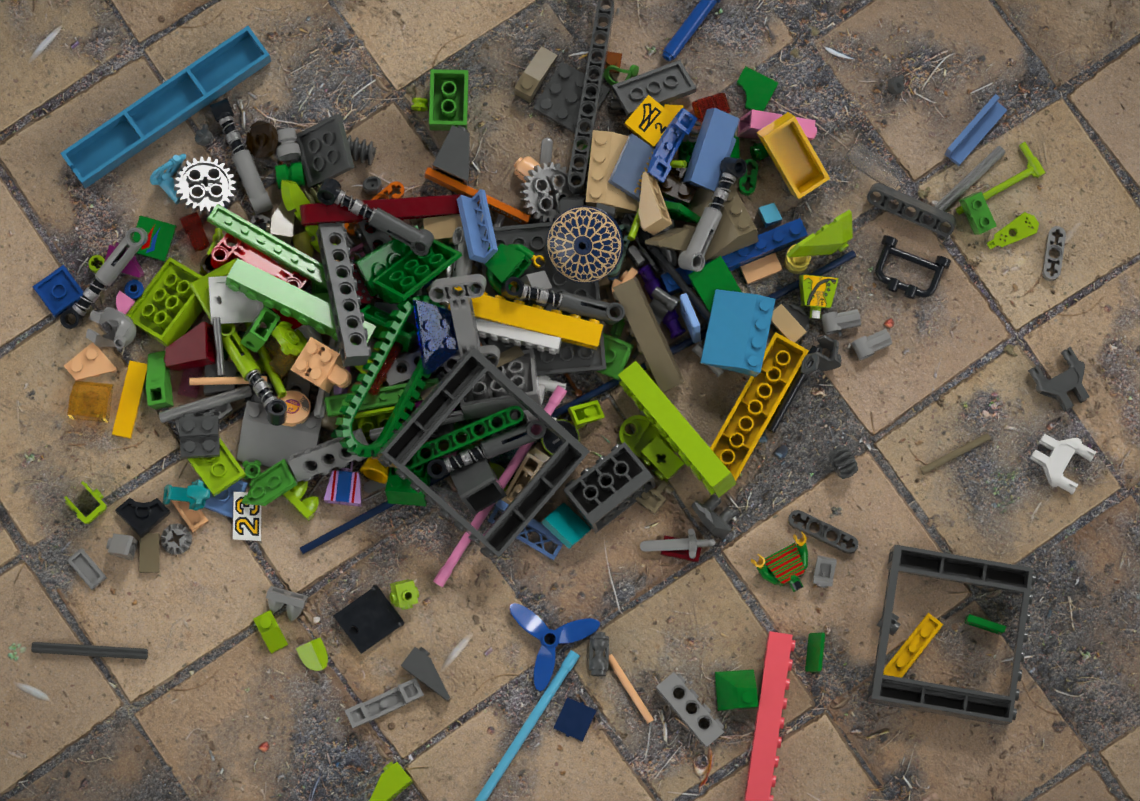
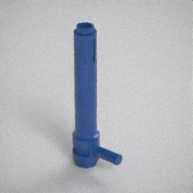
[662,0,721,62]

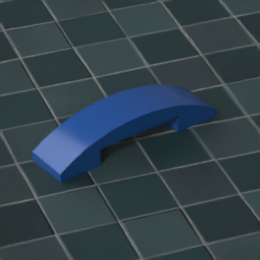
[648,108,698,183]

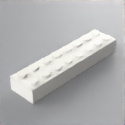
[475,318,562,355]

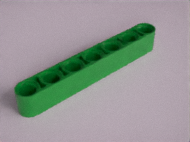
[406,405,524,470]

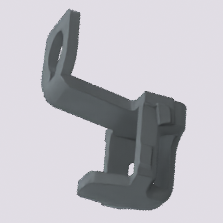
[801,335,842,374]

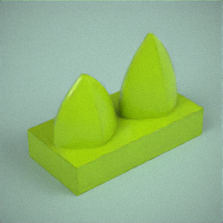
[283,481,319,521]

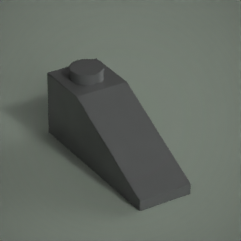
[401,647,450,702]

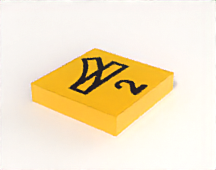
[624,95,675,148]

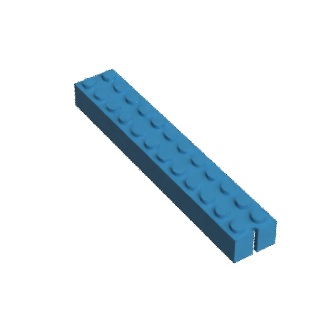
[60,26,272,189]

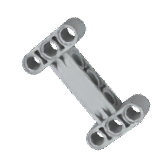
[429,274,500,372]

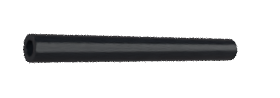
[766,345,820,433]

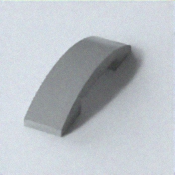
[344,678,424,729]

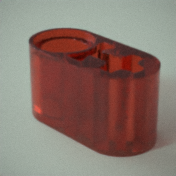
[691,93,731,122]

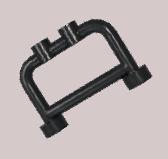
[875,235,951,299]

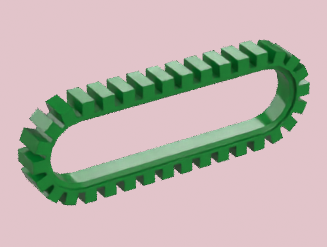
[336,295,452,458]

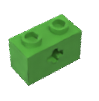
[959,192,997,235]

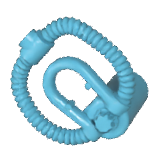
[150,154,186,204]

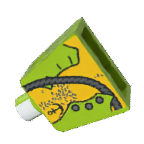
[799,275,838,319]

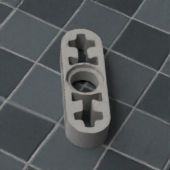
[1042,226,1066,281]

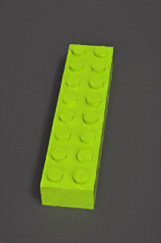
[618,361,737,498]

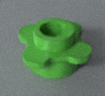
[242,460,261,479]

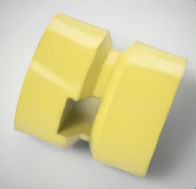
[784,244,811,274]

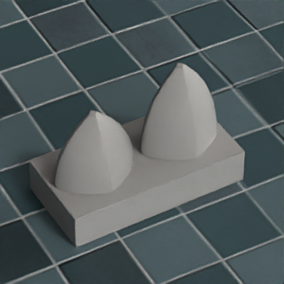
[266,586,308,622]

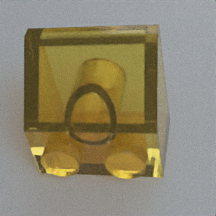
[67,381,114,423]

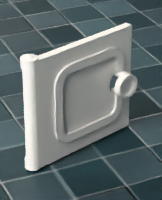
[208,276,264,324]

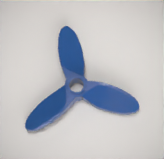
[510,603,600,692]

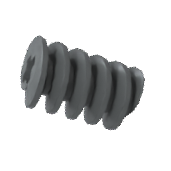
[347,135,377,165]

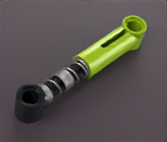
[221,323,287,426]

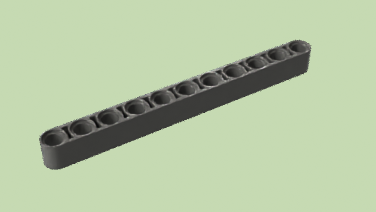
[568,0,615,194]

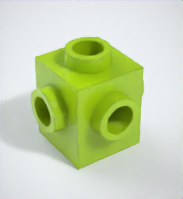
[390,579,419,610]

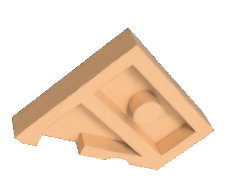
[64,342,117,381]

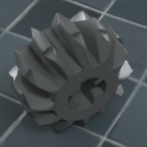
[829,445,858,479]

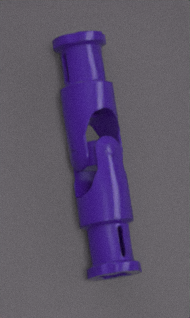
[638,264,686,339]

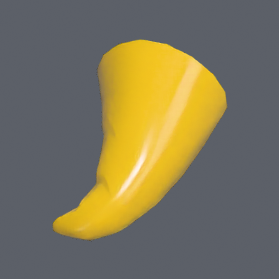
[360,457,389,484]

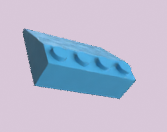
[700,289,776,377]

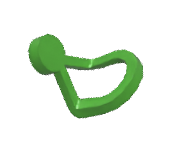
[604,65,639,85]

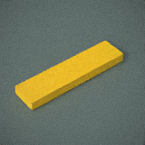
[112,361,147,439]
[883,612,944,678]

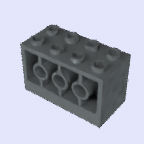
[564,442,656,534]

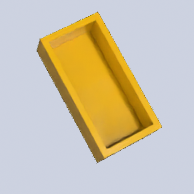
[756,112,830,199]

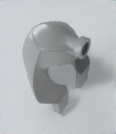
[86,307,136,349]

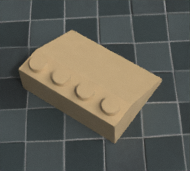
[585,130,645,214]

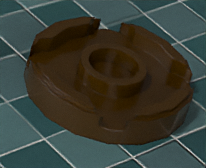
[246,121,278,159]

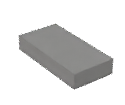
[67,548,107,590]

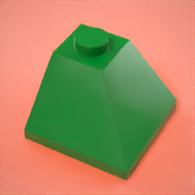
[715,670,758,711]

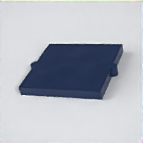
[553,697,597,742]

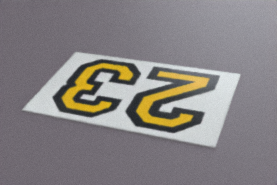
[233,492,261,541]

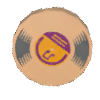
[275,390,311,427]

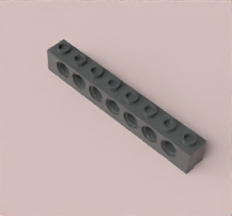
[316,222,371,367]

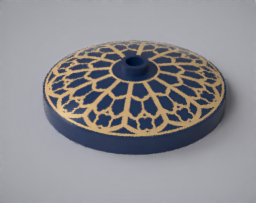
[546,206,623,283]

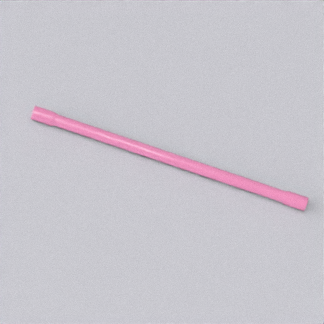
[433,385,568,587]

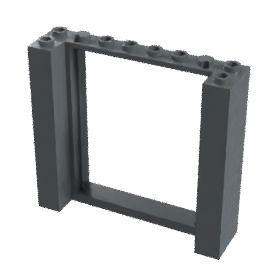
[376,347,590,558]
[867,545,1036,726]

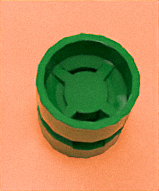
[275,162,305,190]

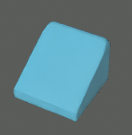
[757,203,783,228]

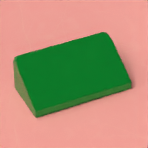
[805,632,825,673]

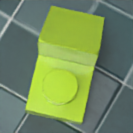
[568,400,605,429]
[253,610,288,654]

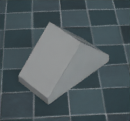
[511,271,552,301]

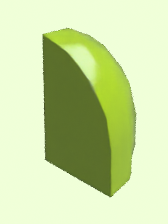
[296,637,328,671]

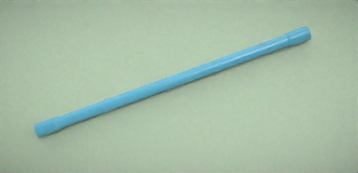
[475,650,580,801]

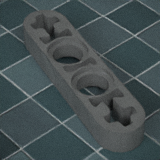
[788,510,859,554]

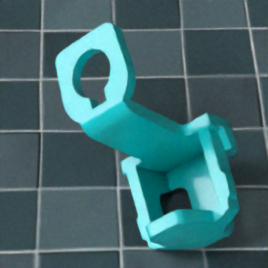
[163,480,210,511]

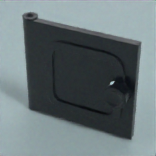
[333,584,405,654]

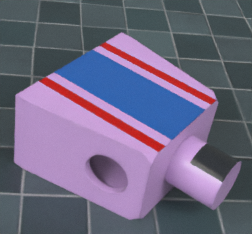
[324,461,362,507]

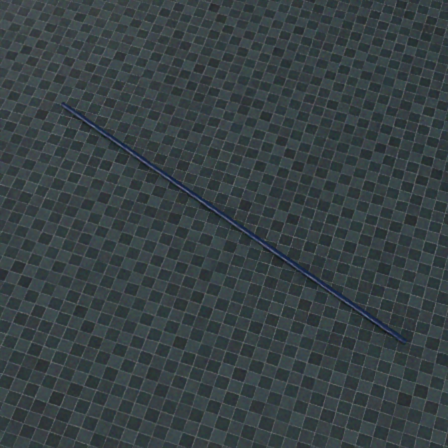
[300,250,856,554]

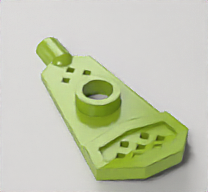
[987,212,1039,249]

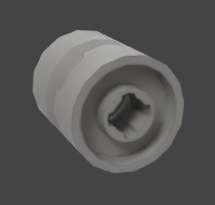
[276,128,301,162]

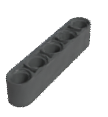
[867,183,956,236]

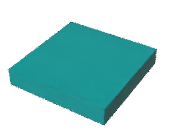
[541,503,591,549]

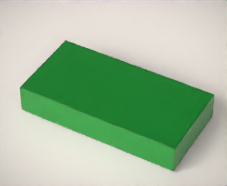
[964,614,1006,635]

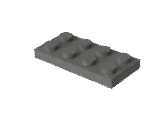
[612,60,696,118]

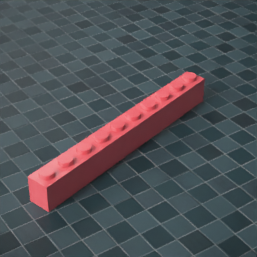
[744,631,795,801]

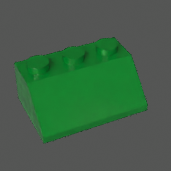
[360,304,421,352]

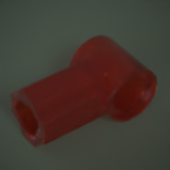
[180,211,210,252]

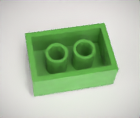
[429,69,469,131]

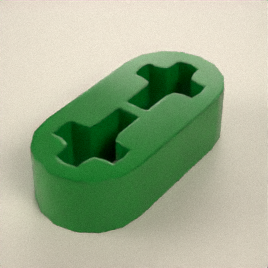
[739,159,758,196]

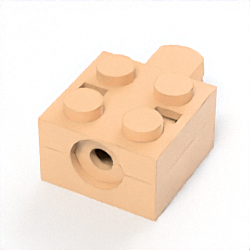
[290,337,352,393]

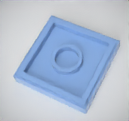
[680,293,701,343]

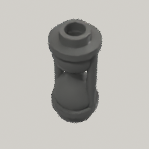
[589,632,609,677]

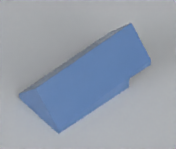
[683,108,740,192]

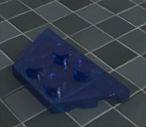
[413,300,459,374]

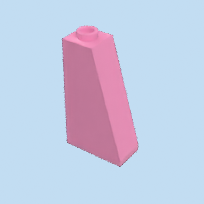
[738,110,817,142]

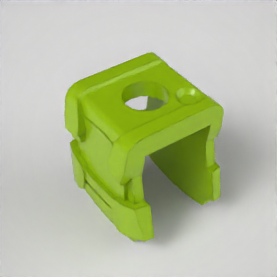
[64,481,107,524]

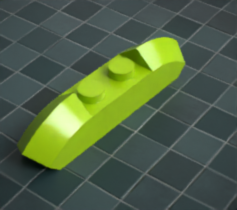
[281,180,336,253]

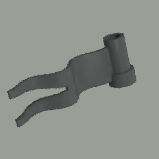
[625,286,680,359]

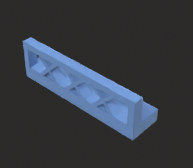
[944,94,1007,166]
[457,189,498,264]
[487,500,564,561]

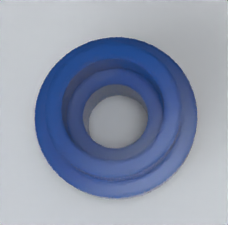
[124,280,144,299]

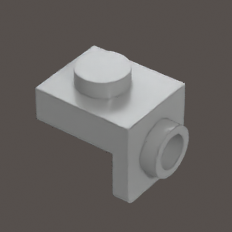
[813,556,837,588]

